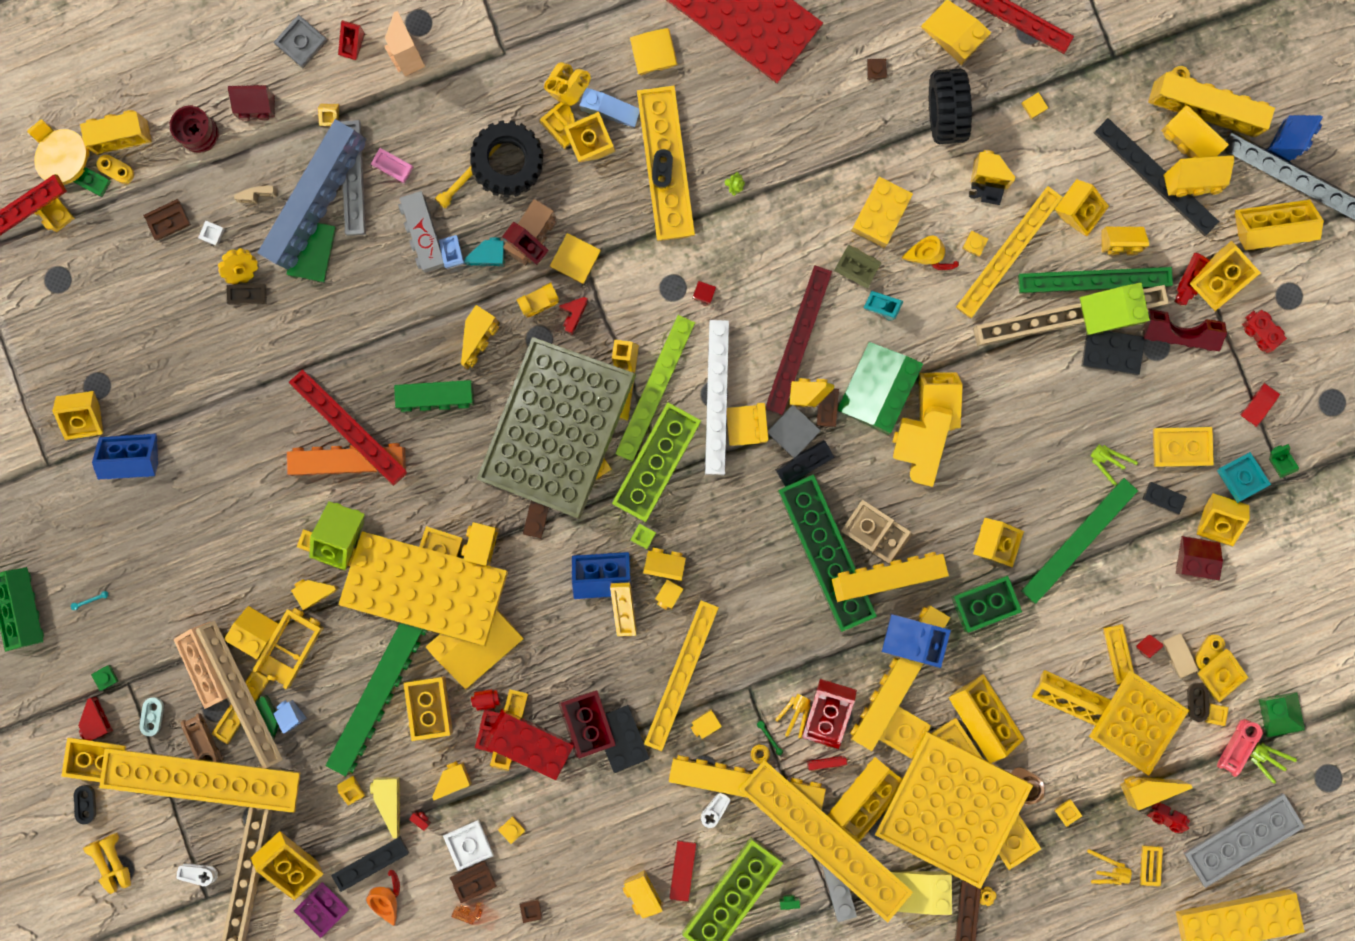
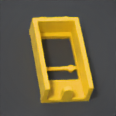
[253,608,324,689]

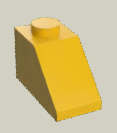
[291,579,339,610]
[432,761,472,800]

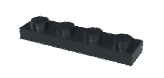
[331,836,409,892]

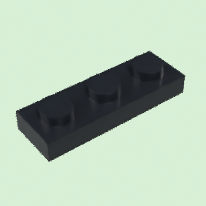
[775,440,835,487]

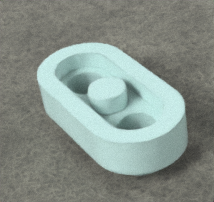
[140,697,164,736]

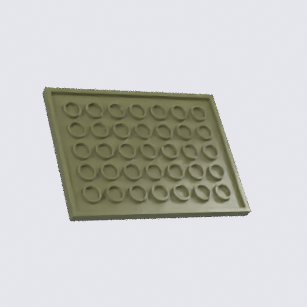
[477,337,636,519]

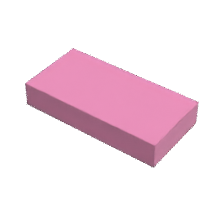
[371,148,414,184]

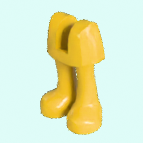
[83,833,131,894]

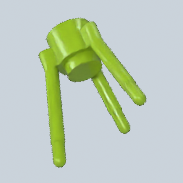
[1090,444,1138,486]
[1250,743,1297,784]

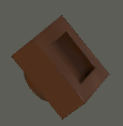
[867,59,887,80]
[519,899,543,923]

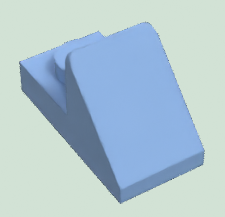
[439,235,465,269]

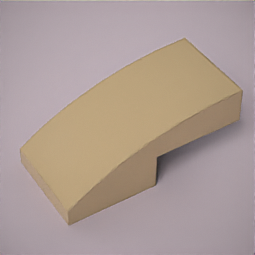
[234,186,277,204]
[1162,633,1198,679]

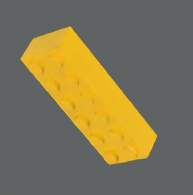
[1148,71,1275,138]
[1175,889,1305,941]

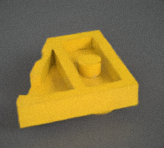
[539,102,575,149]

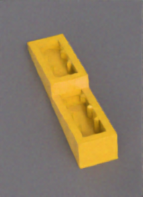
[490,689,528,771]

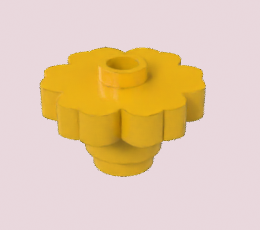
[218,248,258,285]

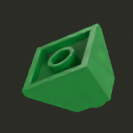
[1259,692,1305,737]

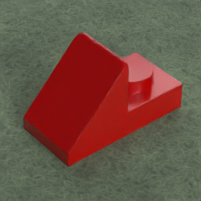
[559,297,588,335]

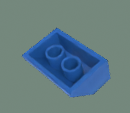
[92,434,158,480]
[572,552,631,599]

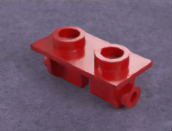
[1146,802,1190,833]

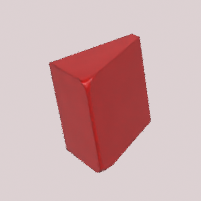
[692,281,716,305]
[1136,635,1163,658]

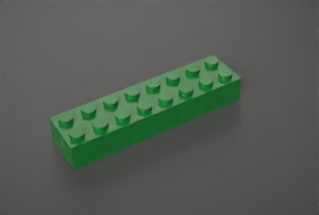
[777,475,877,632]

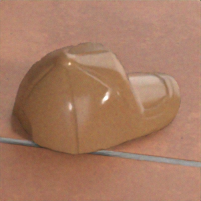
[1011,767,1045,804]

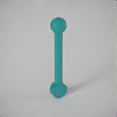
[70,591,109,610]

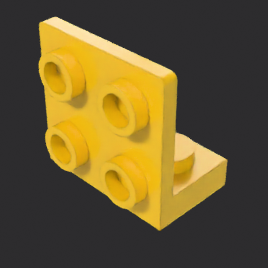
[726,403,768,446]

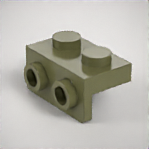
[834,245,881,289]

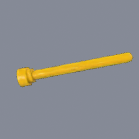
[435,144,502,209]

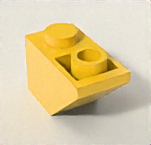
[790,378,835,407]

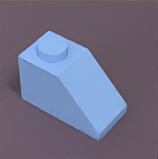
[274,700,307,734]

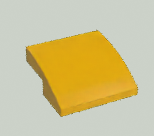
[630,28,678,75]

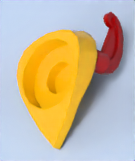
[902,235,959,270]

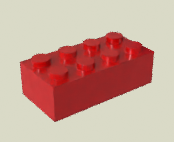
[484,709,574,780]

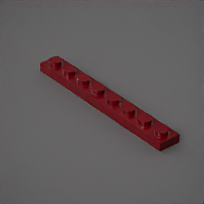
[765,265,832,415]

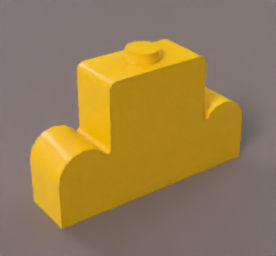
[892,406,952,487]

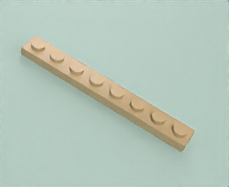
[196,621,283,769]

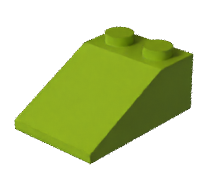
[1079,283,1150,335]

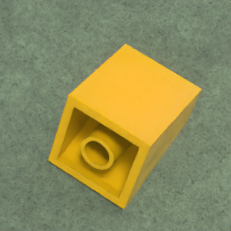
[919,372,963,431]

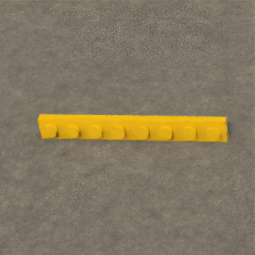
[955,186,1063,319]
[644,600,719,751]

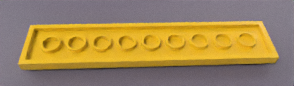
[99,748,301,813]
[738,760,913,922]

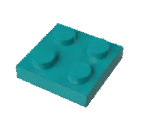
[1216,452,1271,503]

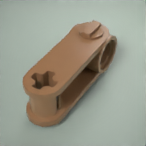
[181,713,223,762]

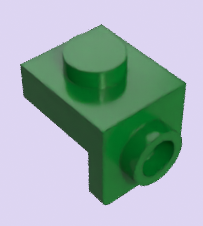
[1269,444,1299,478]

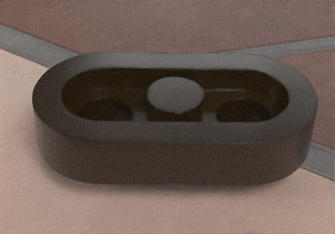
[1187,683,1209,722]

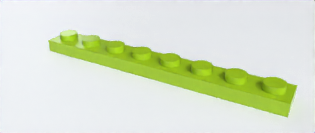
[615,315,695,462]

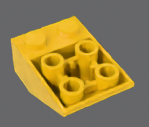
[461,305,499,370]

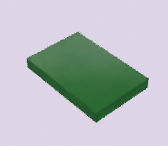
[286,223,336,283]

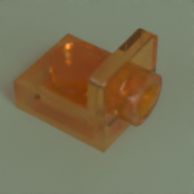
[451,902,483,925]

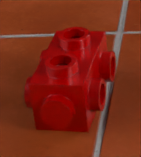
[1242,310,1287,353]

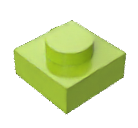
[630,523,656,549]

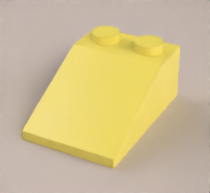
[890,871,952,915]

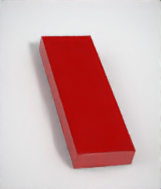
[669,840,696,902]

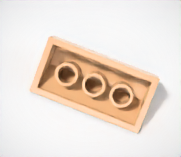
[384,11,425,76]
[174,622,228,709]

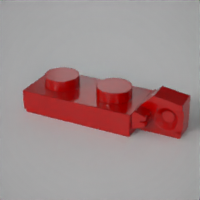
[1174,253,1210,306]

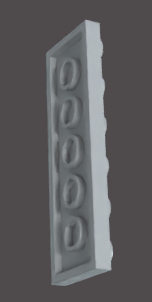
[1184,793,1305,888]

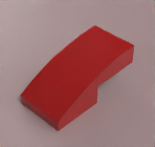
[1240,383,1280,427]
[475,710,499,753]

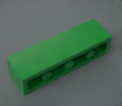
[394,380,474,413]

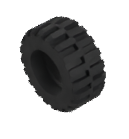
[928,68,972,144]
[470,120,543,198]

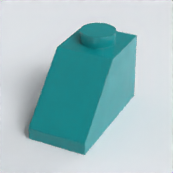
[464,237,505,267]

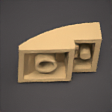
[841,500,912,565]

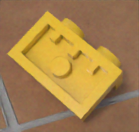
[34,198,75,232]

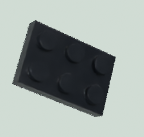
[1081,331,1145,375]
[605,705,650,773]

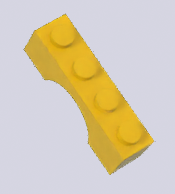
[612,340,639,421]

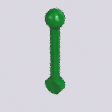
[757,721,783,756]

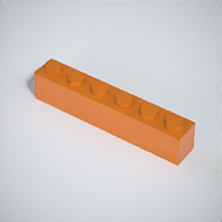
[287,443,406,476]

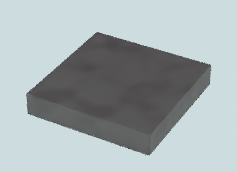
[273,14,328,68]
[768,405,821,458]

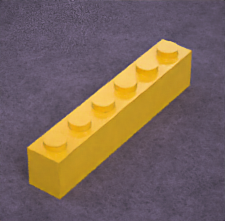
[832,552,949,602]

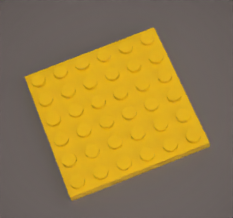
[875,731,1033,889]

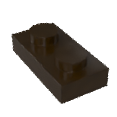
[227,284,267,305]

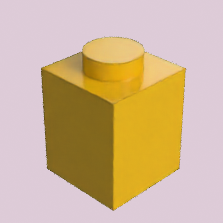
[655,579,683,610]
[691,709,722,739]

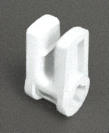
[701,792,730,828]
[177,863,218,886]

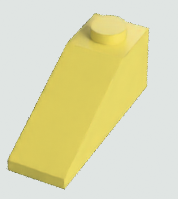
[370,777,400,838]

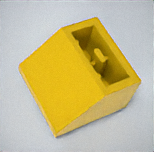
[1101,226,1149,256]

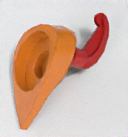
[366,870,400,926]

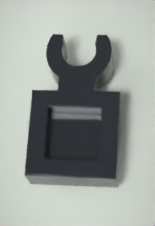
[969,182,1004,205]

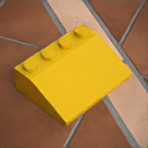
[426,608,524,690]

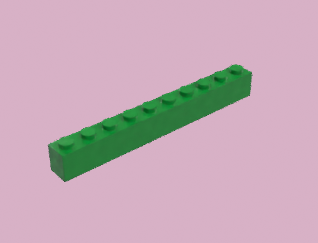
[325,623,428,777]

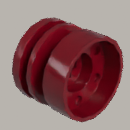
[169,105,219,153]

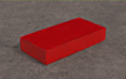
[807,755,847,771]

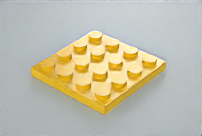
[1089,671,1189,776]

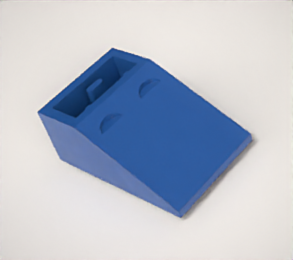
[1267,115,1323,161]
[881,614,951,668]

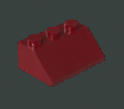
[558,690,616,759]

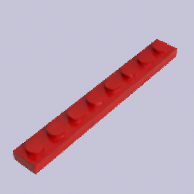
[289,369,407,486]

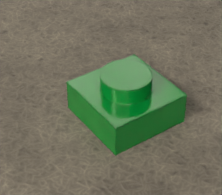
[91,665,119,691]
[779,895,800,910]

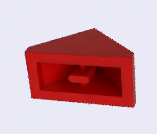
[338,20,365,60]

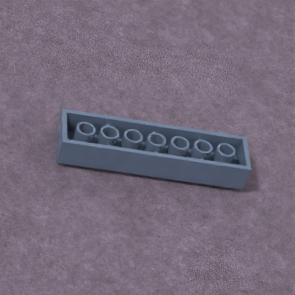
[257,119,366,270]

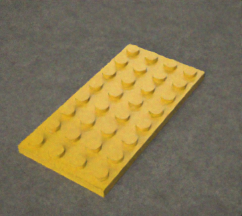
[338,531,508,646]

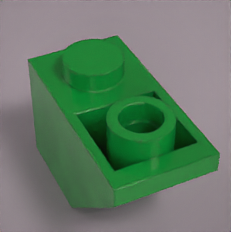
[255,695,279,740]

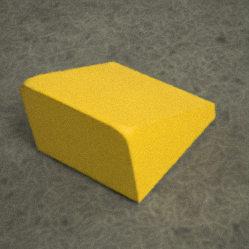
[318,104,339,126]
[27,119,54,144]
[337,776,365,806]

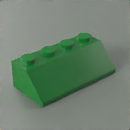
[0,567,44,652]

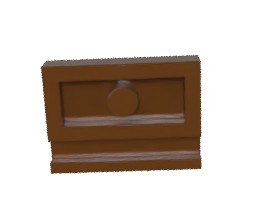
[143,199,191,241]
[449,860,497,903]

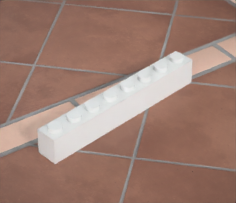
[705,320,729,475]

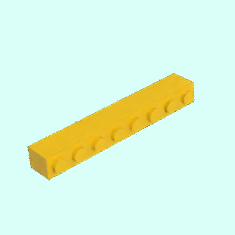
[850,605,950,751]
[669,755,826,811]

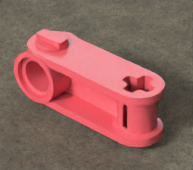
[1217,719,1264,777]

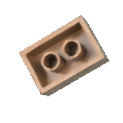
[503,199,557,266]

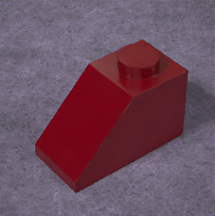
[502,222,549,265]

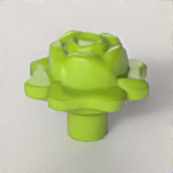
[725,172,745,196]

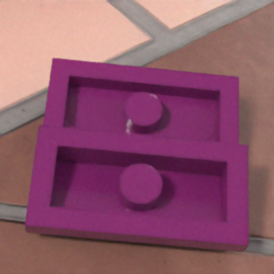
[294,882,349,938]

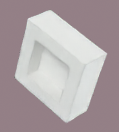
[198,221,225,247]

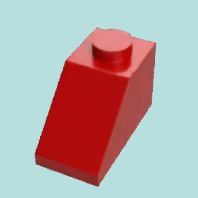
[78,696,113,741]

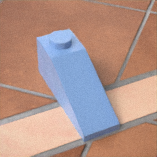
[580,88,640,128]

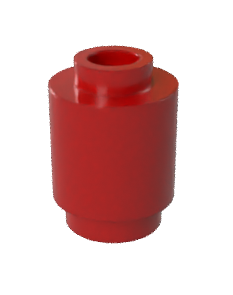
[471,689,500,711]

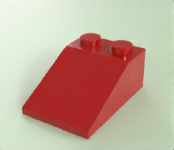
[802,679,857,749]

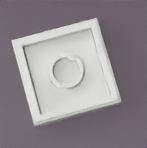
[443,820,494,871]

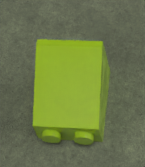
[309,501,365,570]

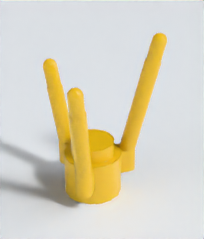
[775,693,811,738]
[1087,849,1132,885]

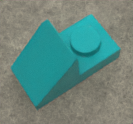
[864,291,903,321]

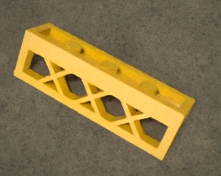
[1032,670,1111,725]

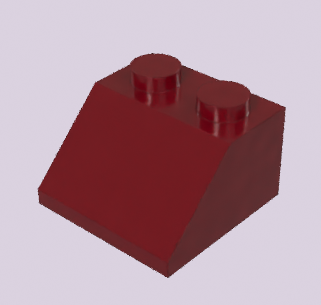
[228,85,275,121]
[1175,536,1223,581]

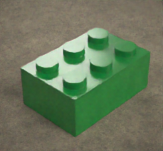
[951,576,1022,633]

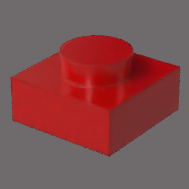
[409,811,431,831]

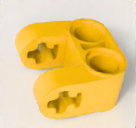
[544,62,591,106]
[516,283,559,318]

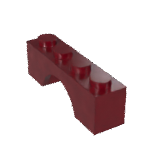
[1143,309,1227,352]

